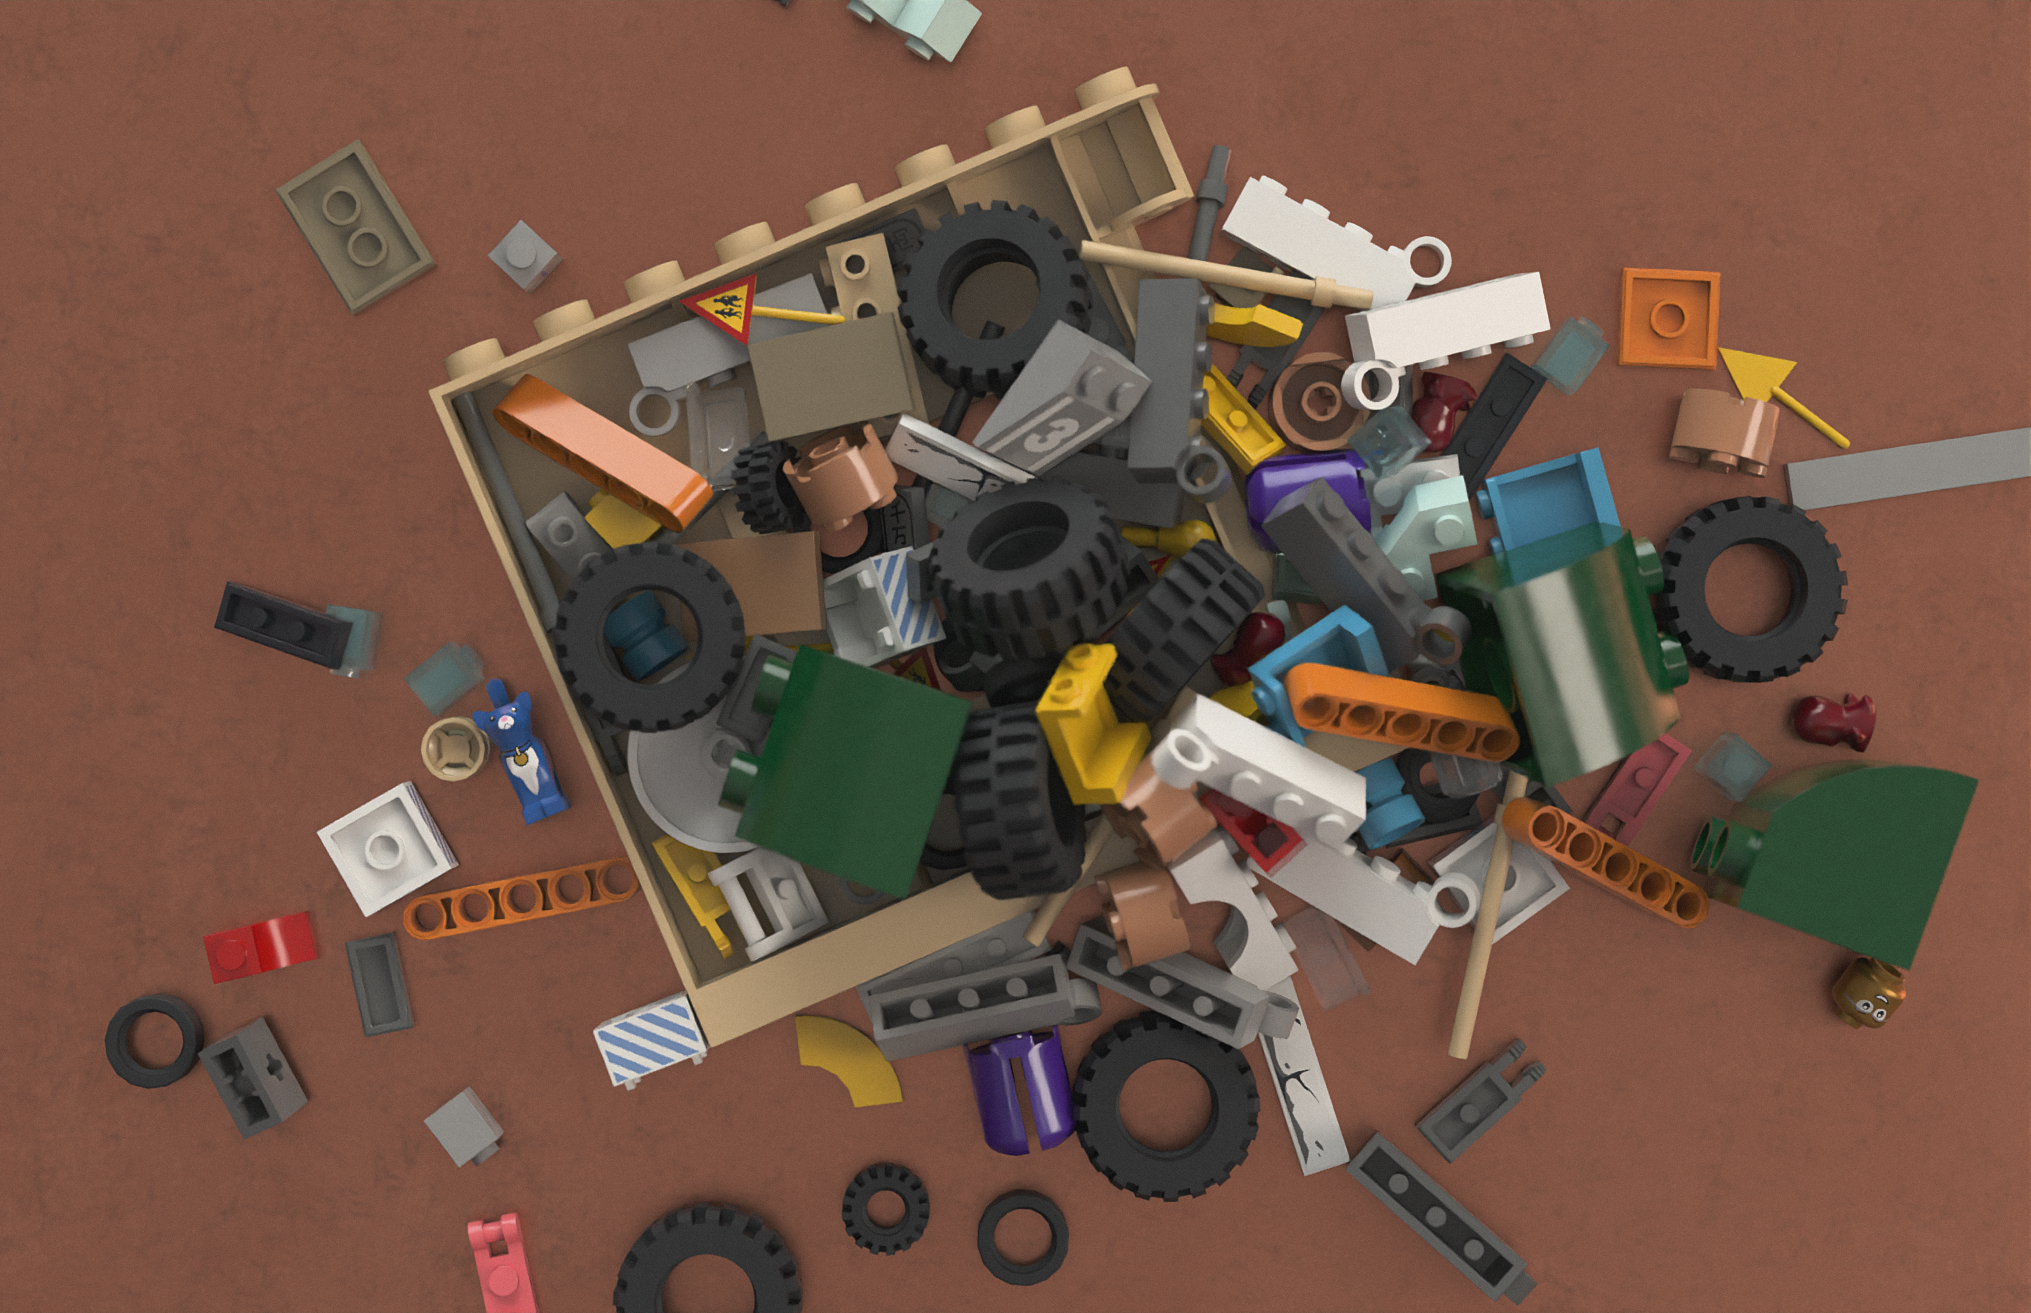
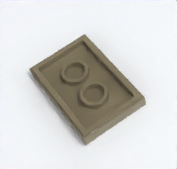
[275,139,437,316]
[747,312,915,442]

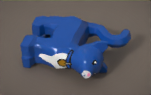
[472,678,571,825]

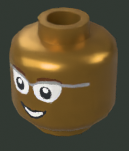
[1832,957,1906,1029]

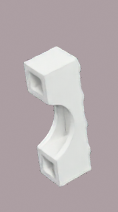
[1167,826,1299,991]

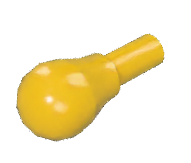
[1121,519,1217,559]

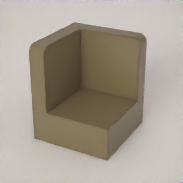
[1207,247,1284,308]

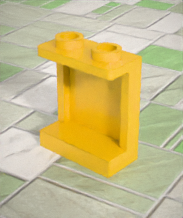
[1036,643,1152,804]

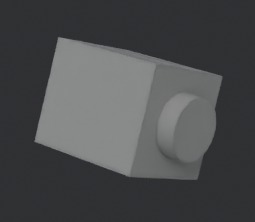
[488,220,563,294]
[424,1086,504,1168]

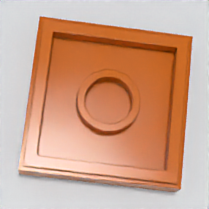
[1617,268,1721,370]

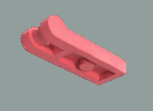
[1581,733,1692,847]
[468,1212,539,1313]

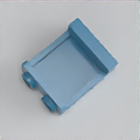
[1475,447,1621,555]
[1248,605,1390,748]

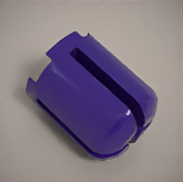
[1244,448,1371,554]
[962,1024,1078,1156]

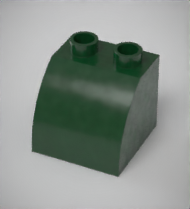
[1435,521,1689,788]
[718,644,973,899]
[1690,759,1979,971]

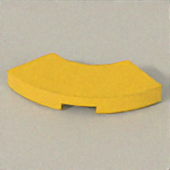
[1206,303,1303,347]
[795,1014,903,1107]

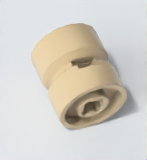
[421,716,494,781]

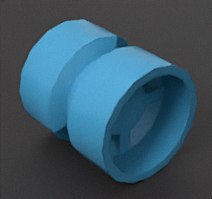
[603,590,689,682]
[1356,758,1425,850]

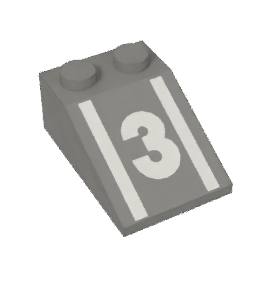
[972,320,1152,476]

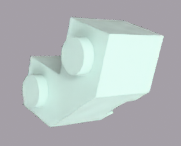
[846,0,982,63]
[1376,475,1477,601]

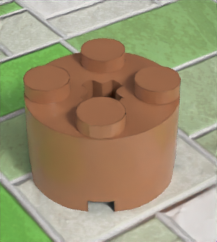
[1268,352,1371,453]
[1669,388,1780,478]
[783,421,898,532]
[1100,751,1217,871]
[1094,861,1190,970]

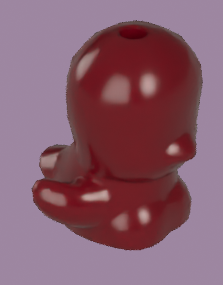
[1406,372,1477,453]
[1211,611,1286,687]
[1791,693,1877,753]

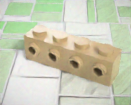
[819,233,929,438]

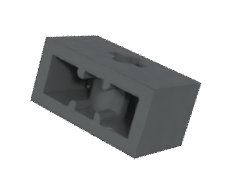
[198,1017,308,1140]

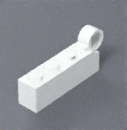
[1219,176,1452,312]
[1341,272,1550,410]
[1151,694,1366,849]
[1246,828,1480,965]

